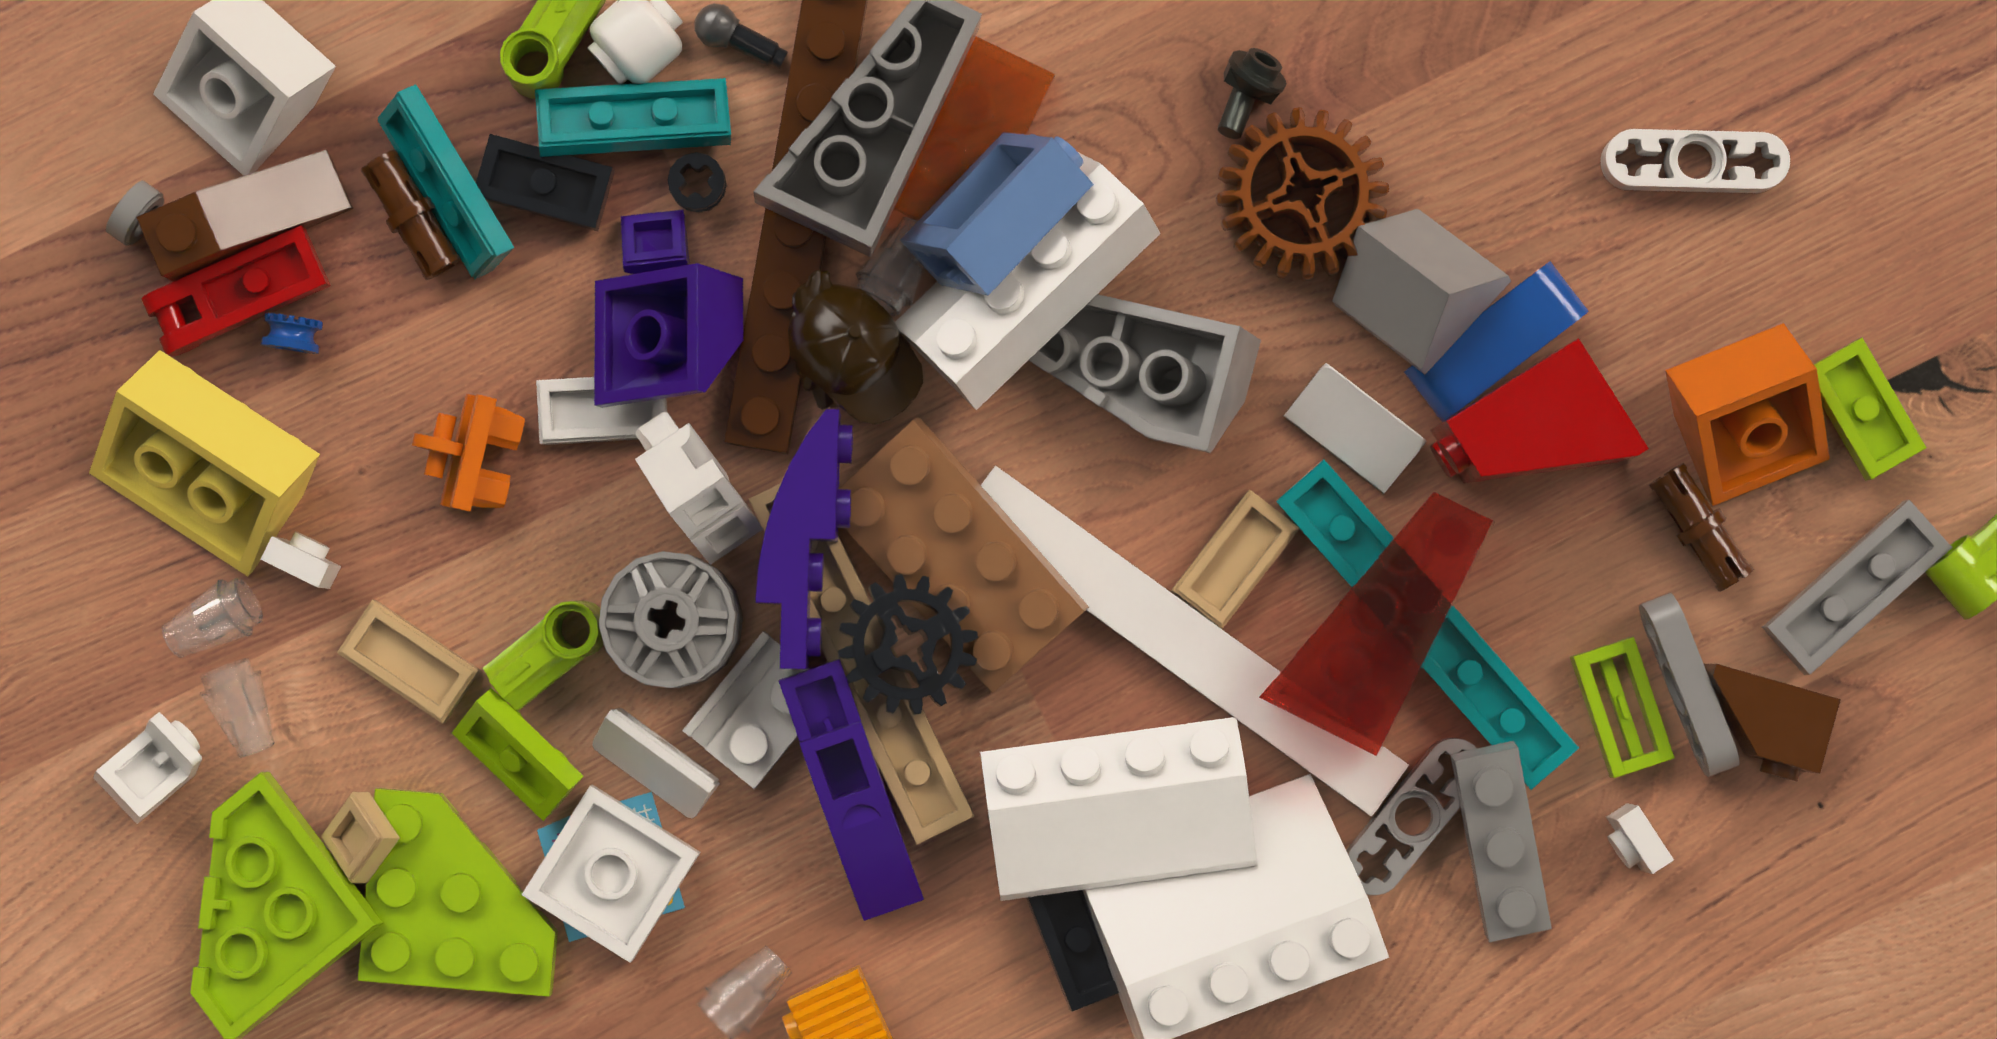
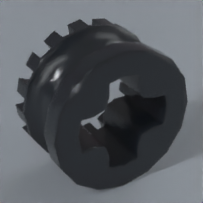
[667,152,727,213]

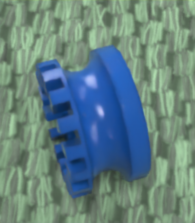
[261,313,323,354]

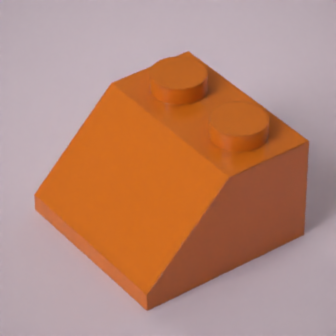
[1665,323,1830,506]

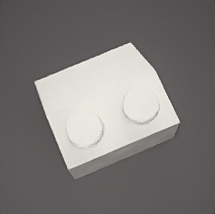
[153,0,336,176]

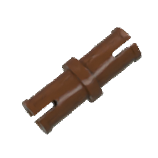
[361,150,461,280]
[1649,463,1754,592]

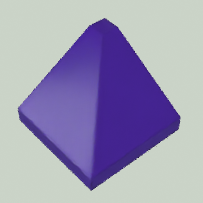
[621,209,690,274]

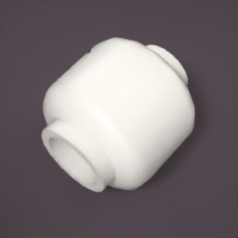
[588,0,683,84]

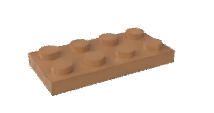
[839,417,1089,694]

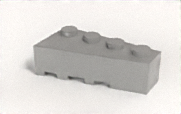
[753,0,982,257]

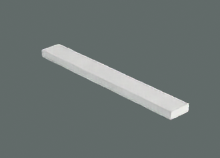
[981,465,1409,817]

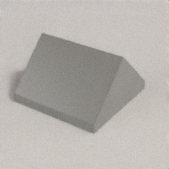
[1332,209,1511,375]

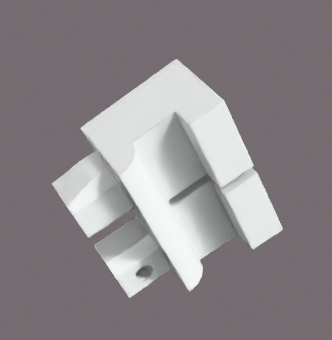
[635,412,763,565]

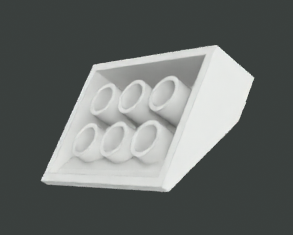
[1083,774,1389,1039]

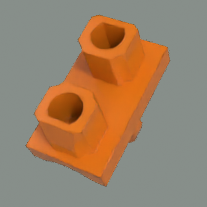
[412,394,525,511]

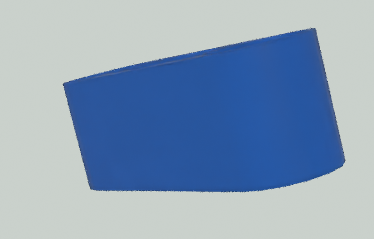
[1404,261,1589,422]

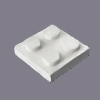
[522,785,701,963]

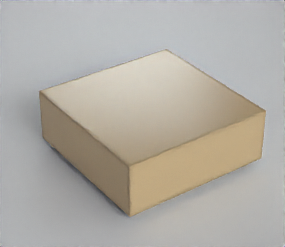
[321,792,400,883]

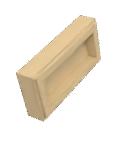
[1171,489,1300,629]
[337,600,481,724]

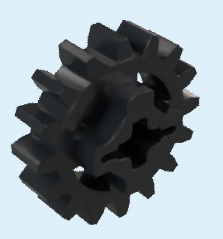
[837,574,978,715]

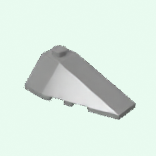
[1029,294,1261,453]

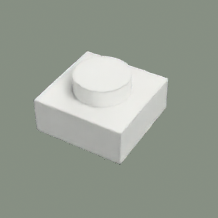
[260,532,341,589]
[1606,803,1674,874]

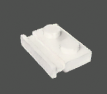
[682,631,810,789]

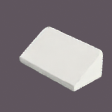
[1284,363,1427,494]
[592,708,720,819]

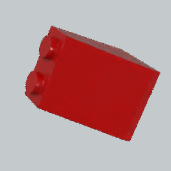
[1430,338,1649,483]

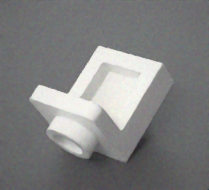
[93,712,202,824]

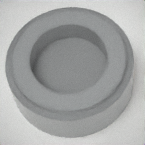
[106,180,164,246]

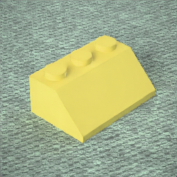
[89,350,320,577]

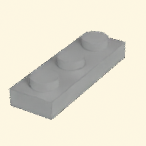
[1762,500,1952,675]
[1450,741,1552,942]

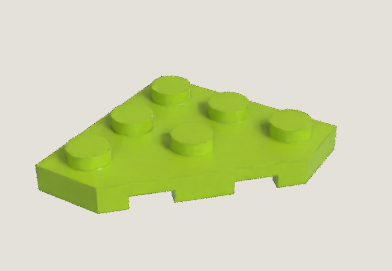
[190,772,383,1039]
[358,788,558,997]

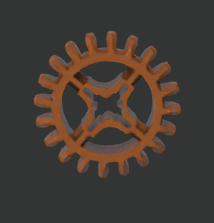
[1216,107,1389,281]

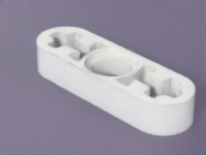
[1600,129,1790,193]

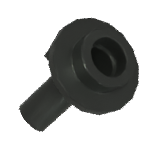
[1217,48,1287,139]

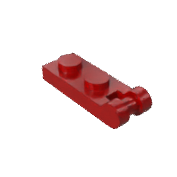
[141,225,331,357]

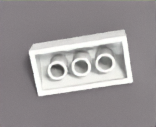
[895,152,1161,410]
[980,717,1257,901]

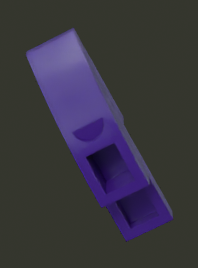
[755,409,853,669]
[778,658,924,921]

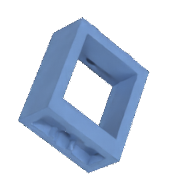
[900,132,1094,296]

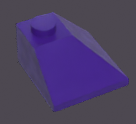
[594,263,743,408]

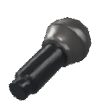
[694,3,788,69]

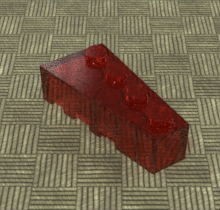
[1259,492,1495,756]

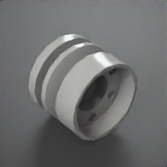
[599,551,743,688]

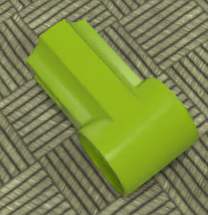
[500,0,606,99]
[1925,514,1997,620]
[483,600,604,711]

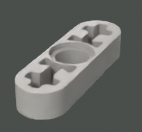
[1639,593,1740,777]
[1346,738,1477,895]

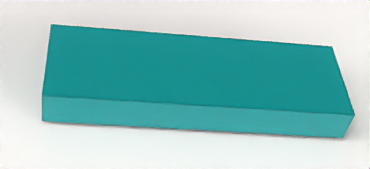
[535,78,731,157]
[377,84,515,280]

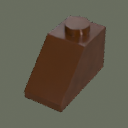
[1704,664,1841,782]

